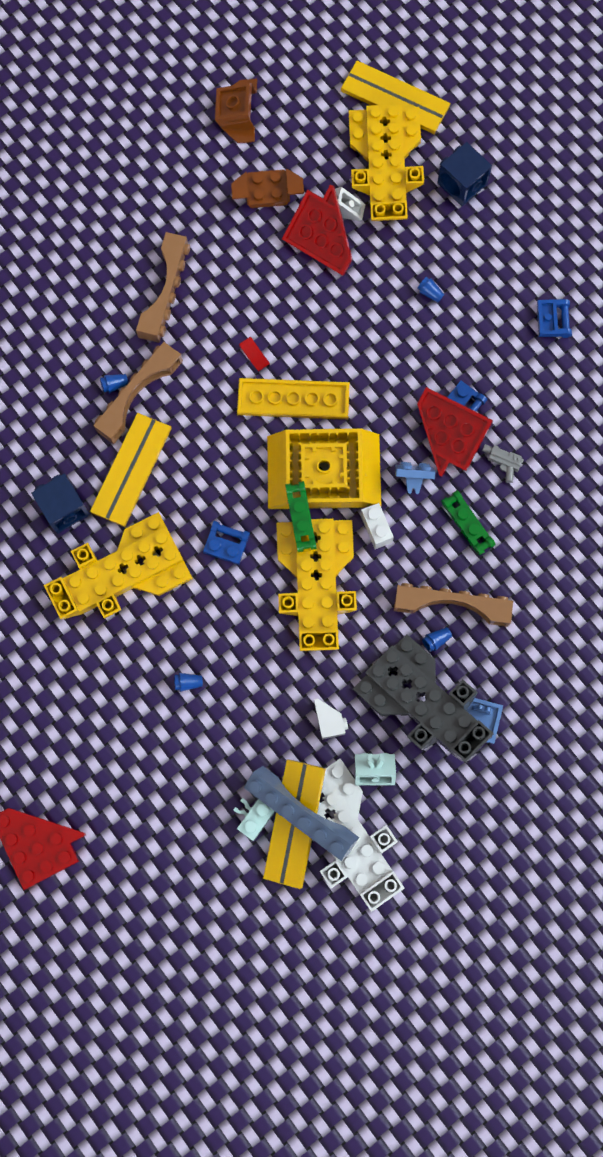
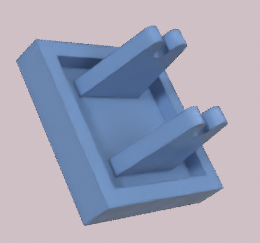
[395,462,435,494]
[467,698,503,744]

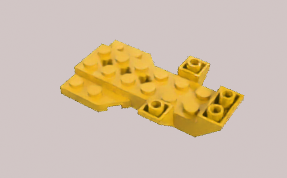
[349,104,424,221]
[44,512,193,620]
[277,519,357,651]

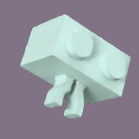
[355,753,396,785]
[234,798,275,841]

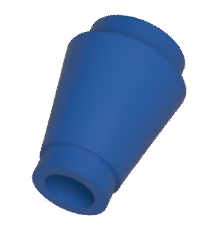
[417,277,445,303]
[100,374,129,393]
[422,627,452,652]
[174,673,203,692]

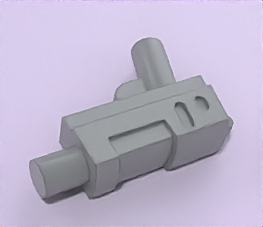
[482,444,524,483]

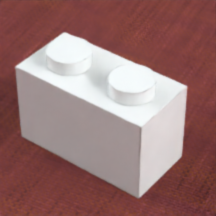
[360,503,394,549]

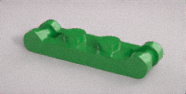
[285,481,317,552]
[441,490,496,556]

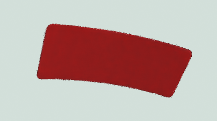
[239,337,270,371]

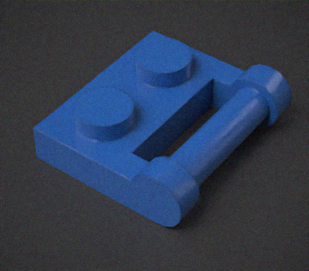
[537,299,572,338]
[447,381,487,412]
[203,521,250,565]

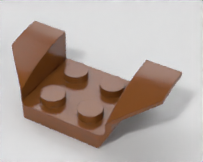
[215,78,257,143]
[231,169,304,208]

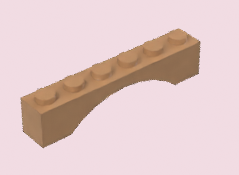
[136,232,190,343]
[94,342,183,444]
[394,583,513,627]

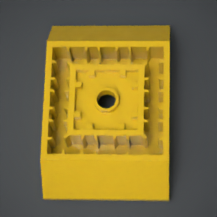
[267,428,381,509]

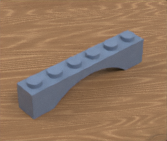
[244,766,360,861]

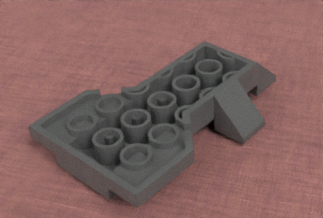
[353,634,494,763]

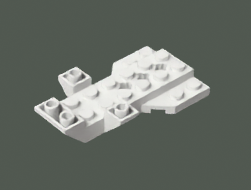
[312,759,405,912]

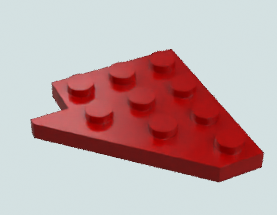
[282,184,353,276]
[417,387,493,477]
[0,808,86,890]

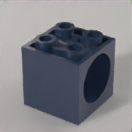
[437,142,492,206]
[31,473,90,534]

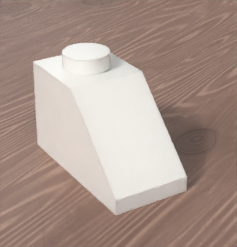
[335,187,365,221]
[314,698,348,740]

